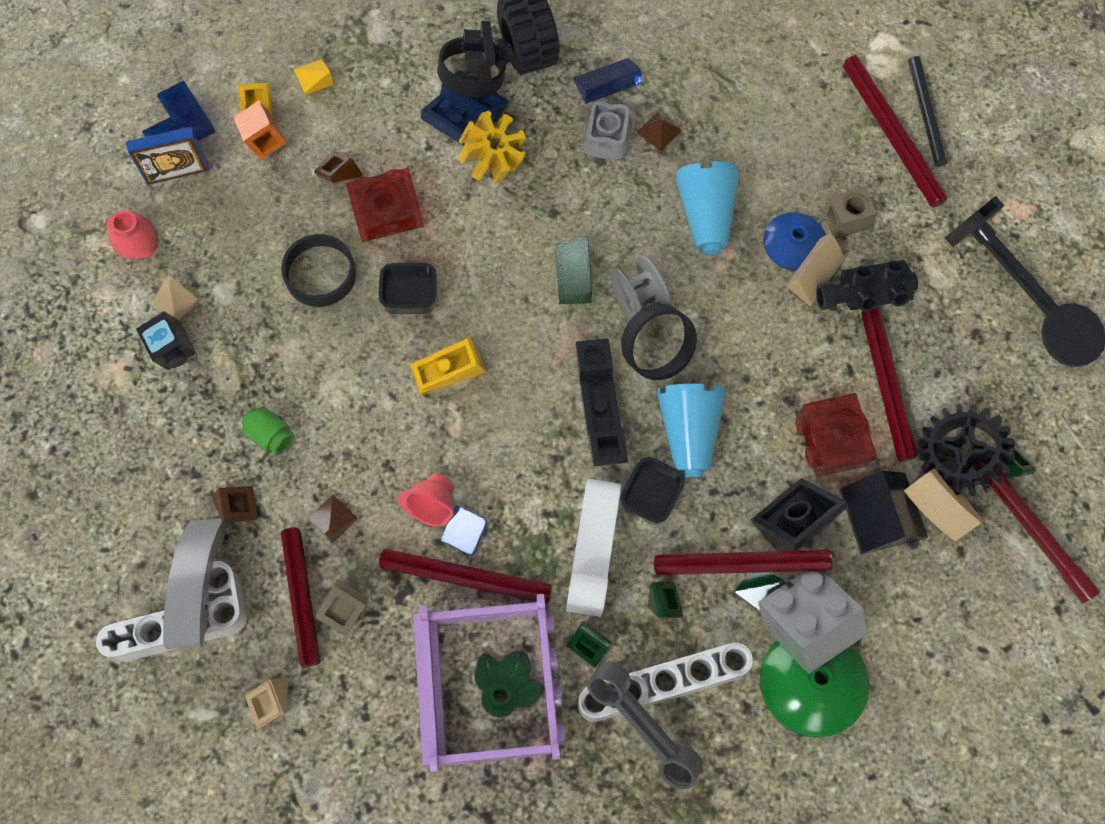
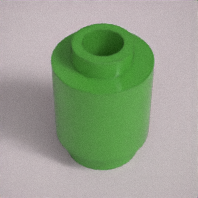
[242,406,294,455]

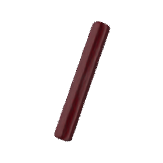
[281,527,320,667]

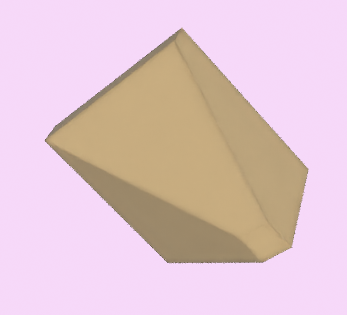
[151,275,199,322]
[245,677,288,729]

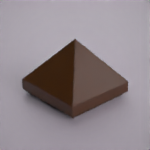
[638,112,681,151]

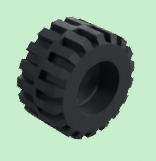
[497,0,560,75]

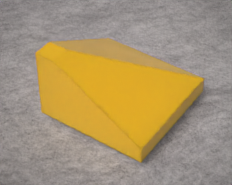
[294,59,334,96]
[238,83,273,115]

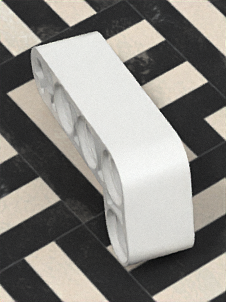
[566,478,621,617]
[96,561,247,662]

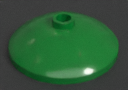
[760,641,869,738]

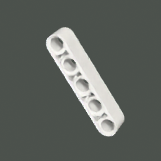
[578,643,753,722]

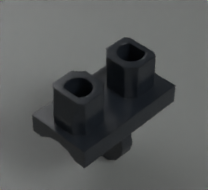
[462,21,514,84]

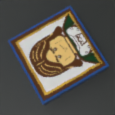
[126,127,210,185]

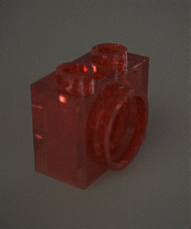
[346,168,424,242]
[795,393,877,478]

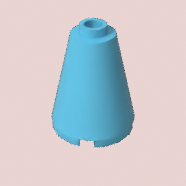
[676,161,740,255]
[657,384,726,478]

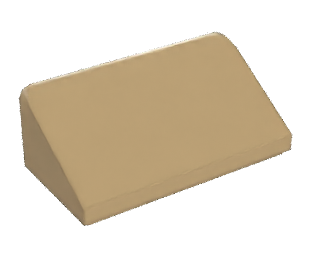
[786,233,845,306]

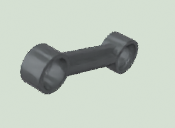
[587,662,703,789]

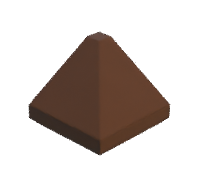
[314,152,362,183]
[212,486,258,523]
[308,495,357,543]

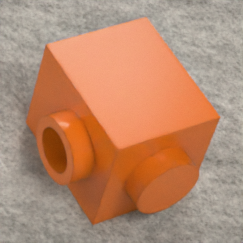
[233,101,287,160]

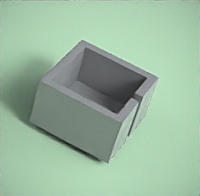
[758,571,867,674]

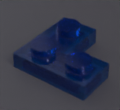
[142,80,215,141]

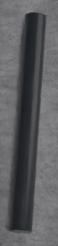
[908,56,947,167]

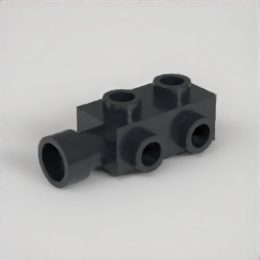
[816,260,918,312]

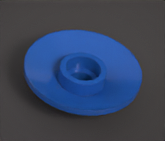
[763,212,826,271]

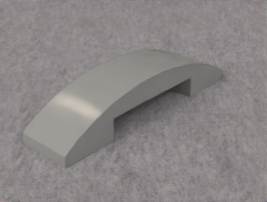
[163,519,227,649]

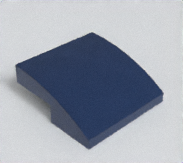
[421,70,509,146]

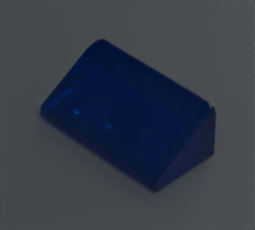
[573,58,642,104]

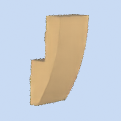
[904,468,984,541]

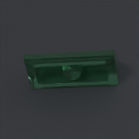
[556,236,592,304]

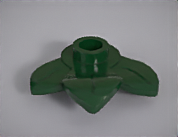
[474,651,544,718]

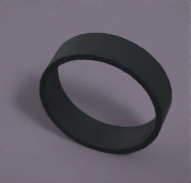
[437,37,506,98]
[281,234,356,307]
[621,304,697,380]

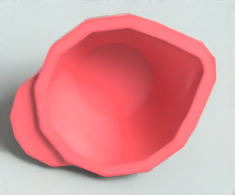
[106,210,157,259]
[397,474,454,527]

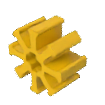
[458,111,526,183]

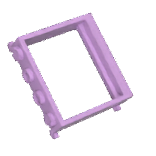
[413,594,565,773]

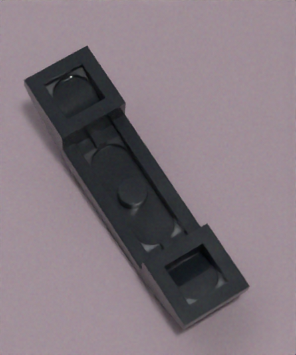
[575,338,628,467]

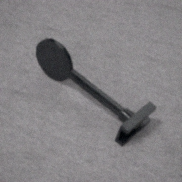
[944,196,1105,367]

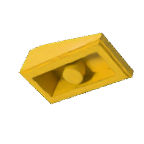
[410,337,487,394]

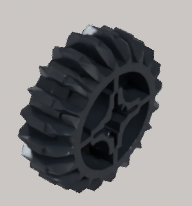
[917,403,1015,496]

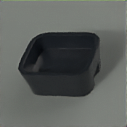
[379,263,437,314]
[620,457,685,525]

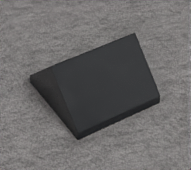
[839,470,928,555]
[751,478,849,551]

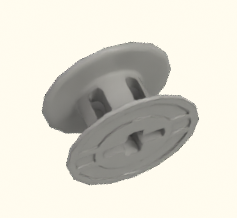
[610,255,672,328]

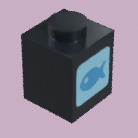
[136,311,196,370]

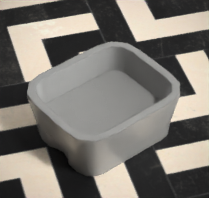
[582,101,632,160]

